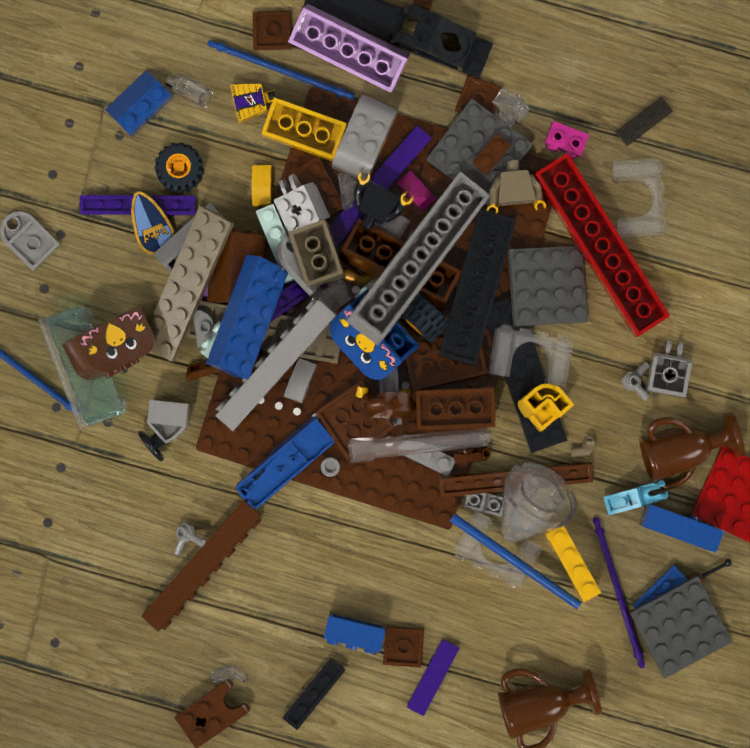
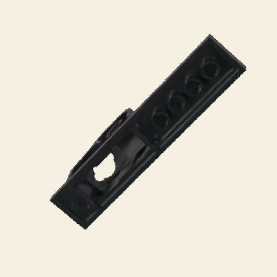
[302,0,493,79]

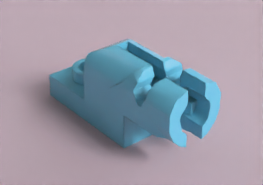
[603,480,668,515]

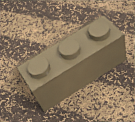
[288,219,347,287]

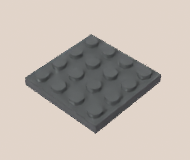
[426,99,533,206]
[508,246,588,327]
[629,575,732,678]

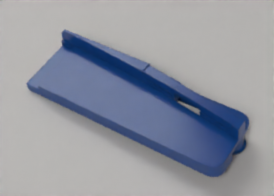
[236,416,335,509]

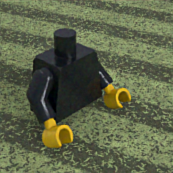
[354,170,414,231]

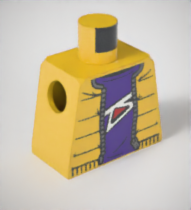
[230,84,276,123]

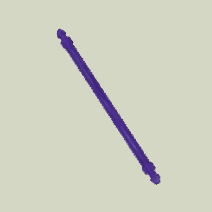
[593,517,645,669]

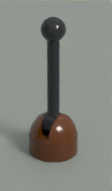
[687,559,732,583]

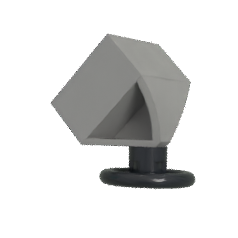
[138,400,191,462]

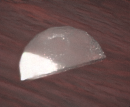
[338,173,357,211]

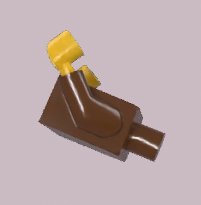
[356,386,416,419]

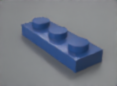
[632,565,687,608]

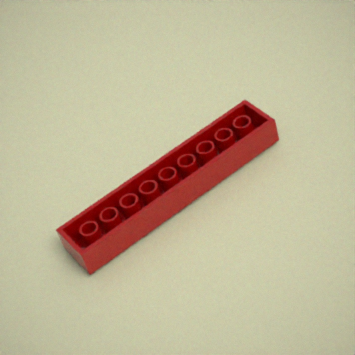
[534,153,670,337]

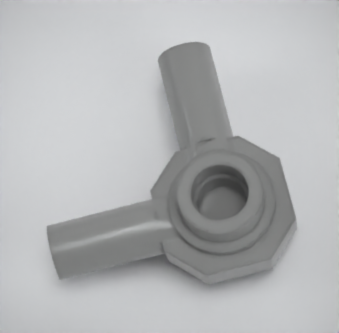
[622,362,650,401]
[174,522,205,556]

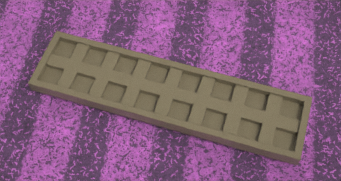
[149,206,234,362]
[186,301,340,364]

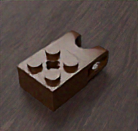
[174,679,251,748]

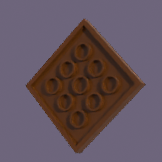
[397,303,488,392]

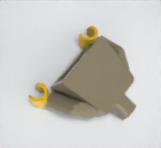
[487,160,546,214]

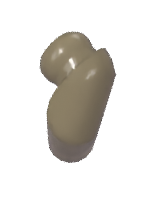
[571,436,596,457]

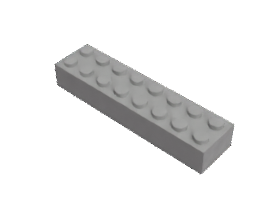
[216,297,337,431]

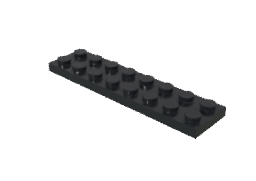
[438,209,516,367]
[487,298,567,453]

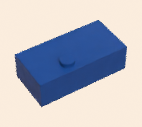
[639,504,724,553]

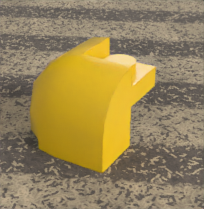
[517,384,574,432]

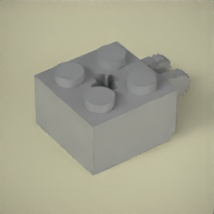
[274,174,330,234]
[645,340,692,398]

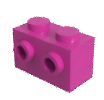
[544,121,589,159]

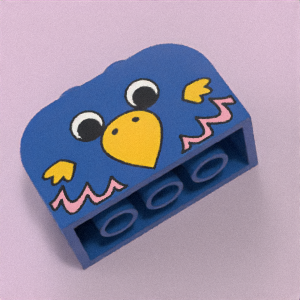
[330,289,420,380]

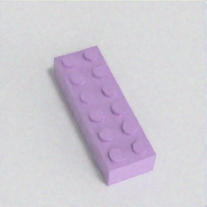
[288,4,411,93]

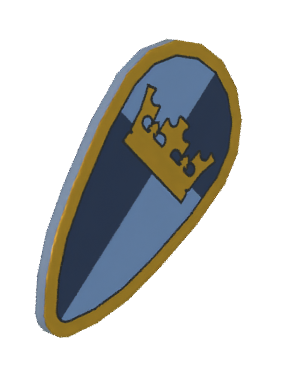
[131,191,175,255]

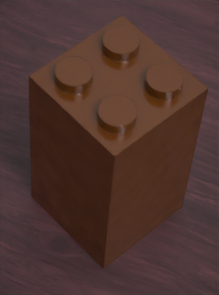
[207,228,266,304]

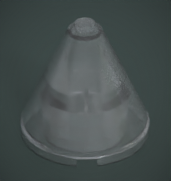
[501,462,577,543]

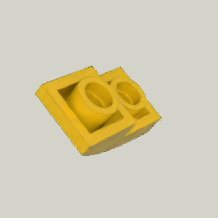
[252,165,273,206]

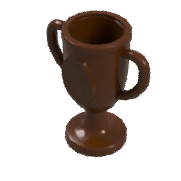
[639,412,745,490]
[498,668,602,748]

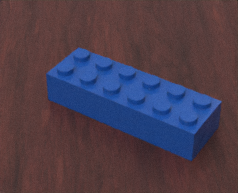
[206,255,288,380]

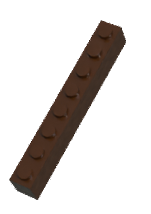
[141,500,261,632]

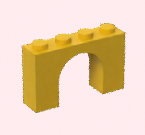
[543,523,601,602]

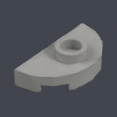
[194,310,215,348]

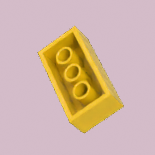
[261,98,347,162]

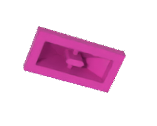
[396,171,436,211]

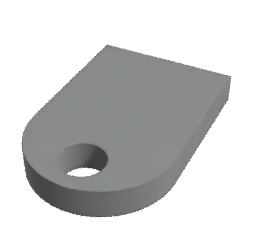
[0,211,61,272]
[277,236,320,296]

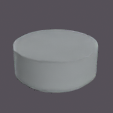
[321,457,340,477]

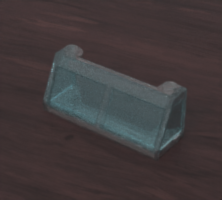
[38,305,128,430]

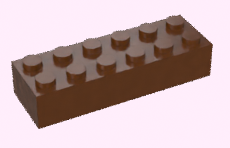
[340,219,462,311]

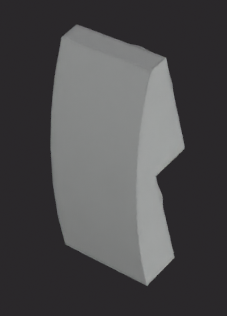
[284,358,317,403]
[464,493,508,517]

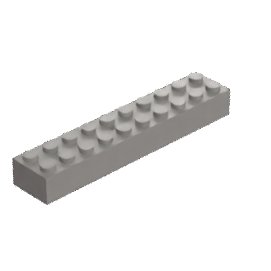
[346,172,490,345]

